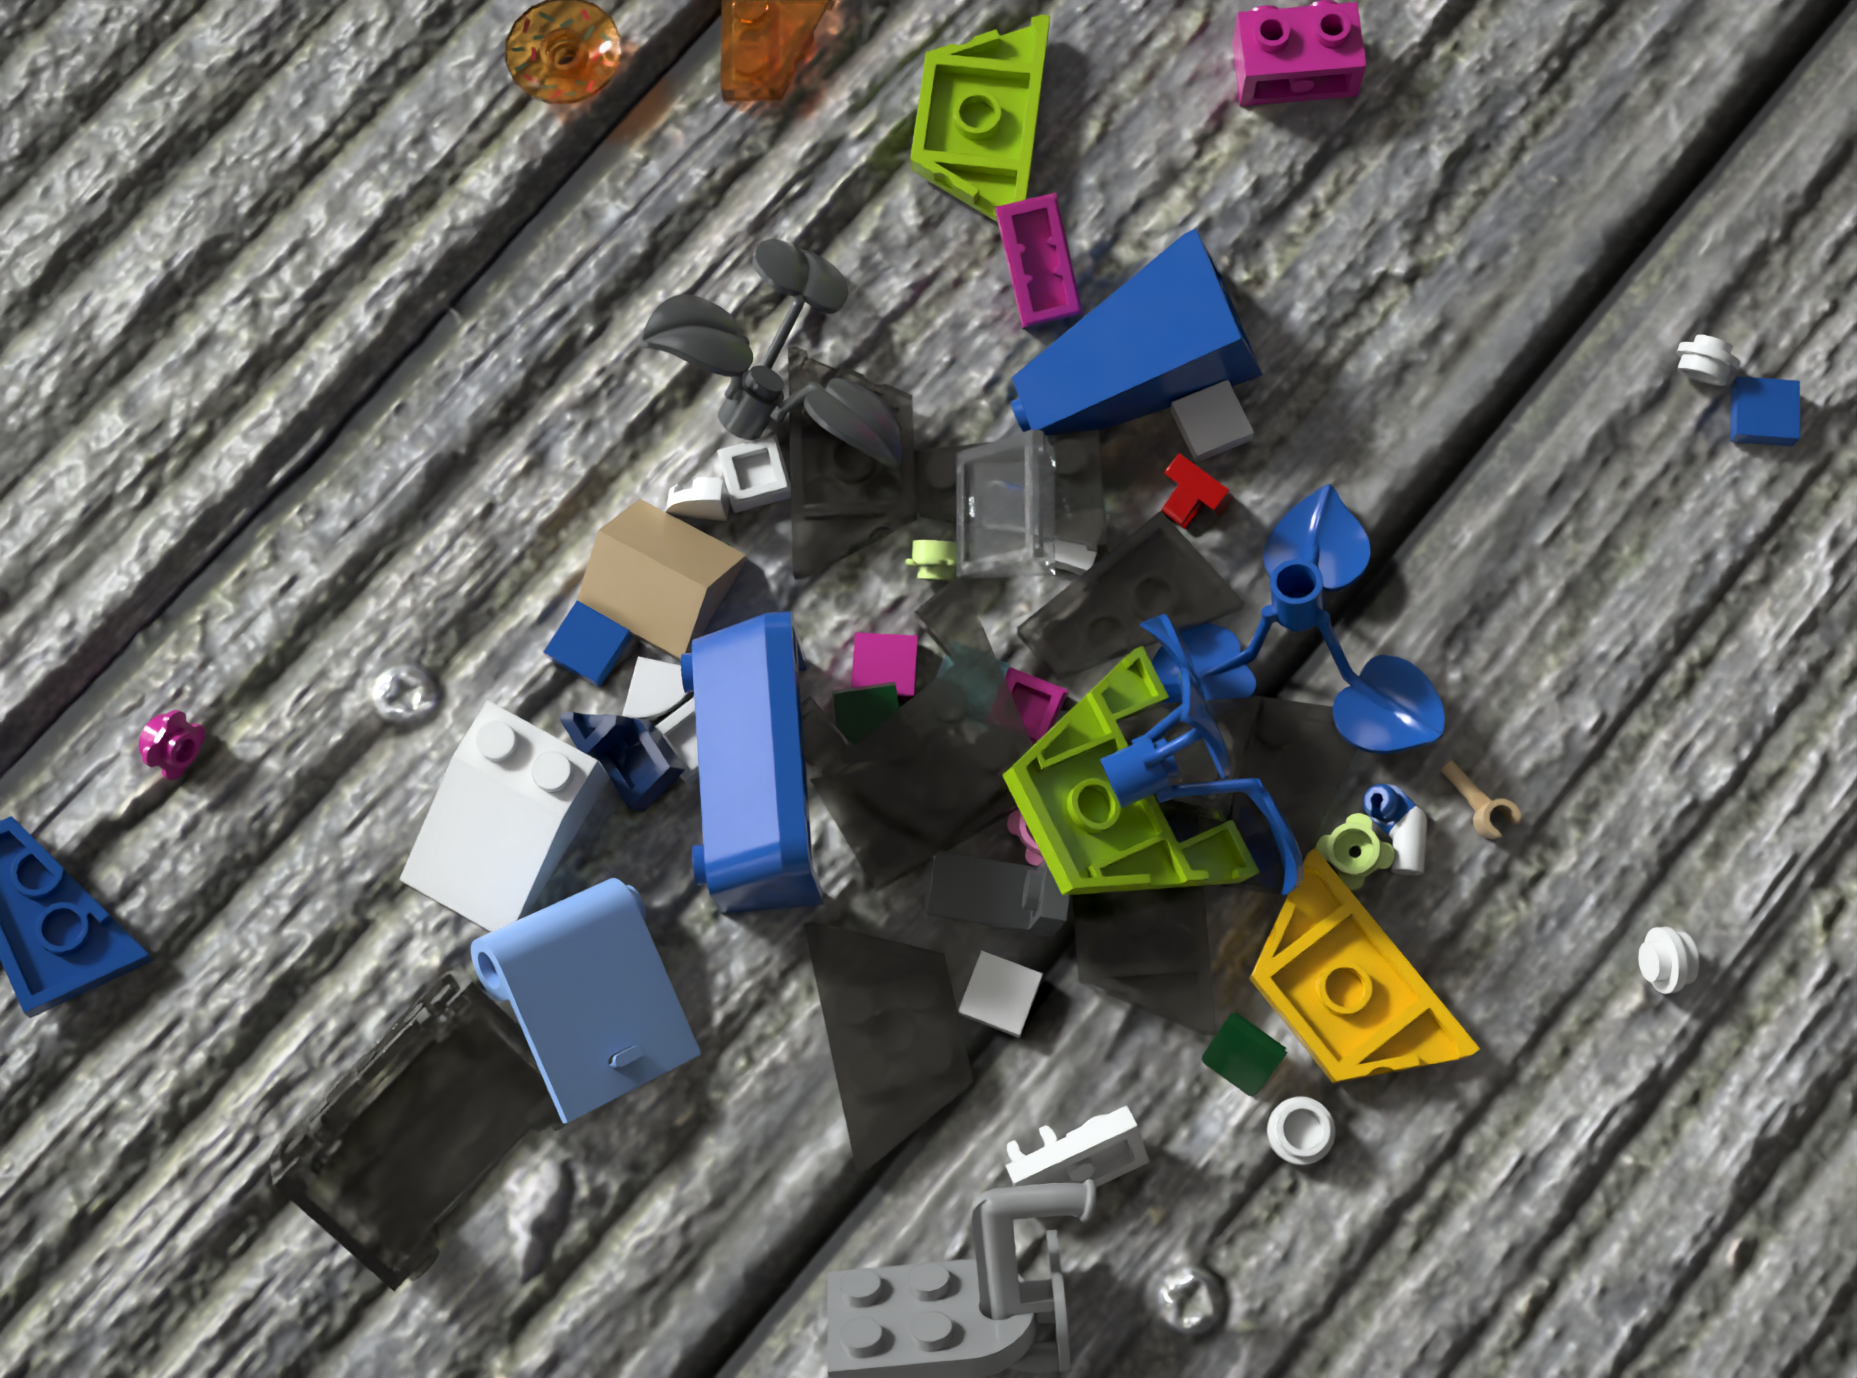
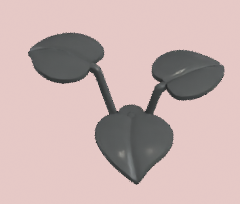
[640,239,902,471]

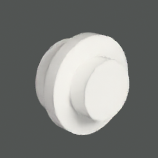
[1676,335,1741,386]
[1638,927,1699,994]
[1267,1097,1335,1165]

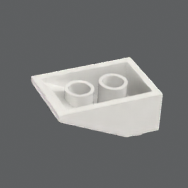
[399,700,610,932]

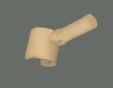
[1441,760,1521,839]

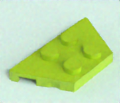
[910,15,1050,222]

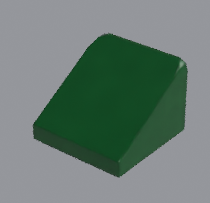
[832,682,906,766]
[1201,1012,1288,1097]

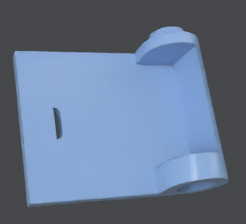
[471,878,702,1124]

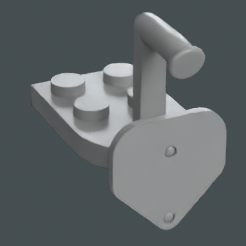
[828,1179,1097,1378]

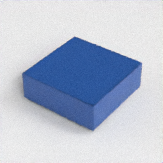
[1730,376,1800,447]
[543,600,633,688]

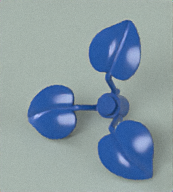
[1151,484,1445,754]
[1100,614,1304,895]

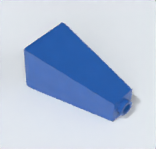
[1011,228,1263,448]

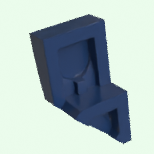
[559,711,686,811]

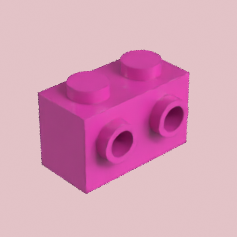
[1232,0,1366,106]

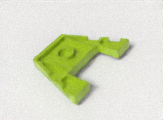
[1002,646,1260,895]

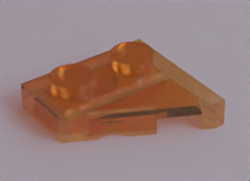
[721,0,836,102]

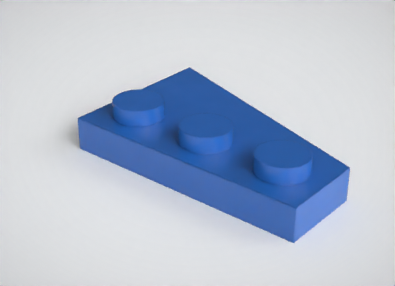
[0,816,154,1018]

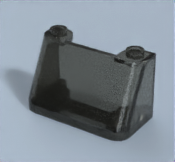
[269,964,567,1291]

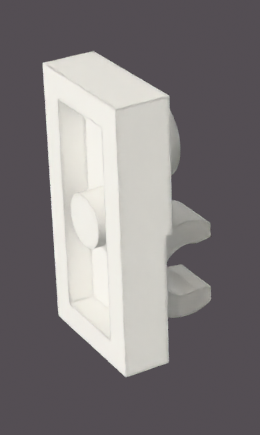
[1005,1106,1149,1219]

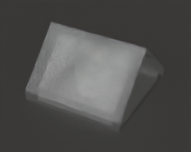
[956,430,1055,578]

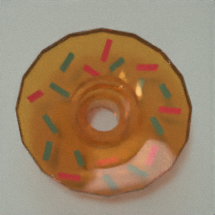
[505,0,622,105]

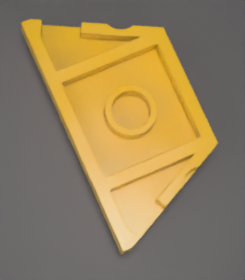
[1249,848,1480,1084]

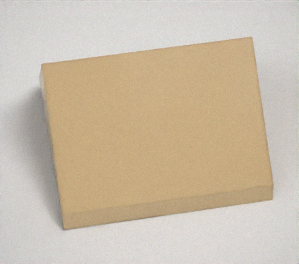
[577,499,748,660]

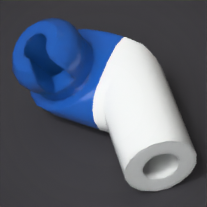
[1363,783,1427,876]

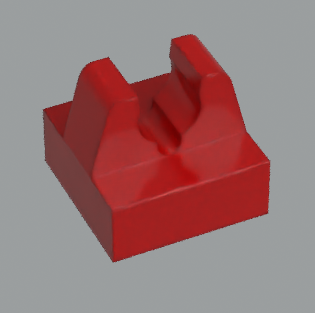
[1161,453,1235,529]

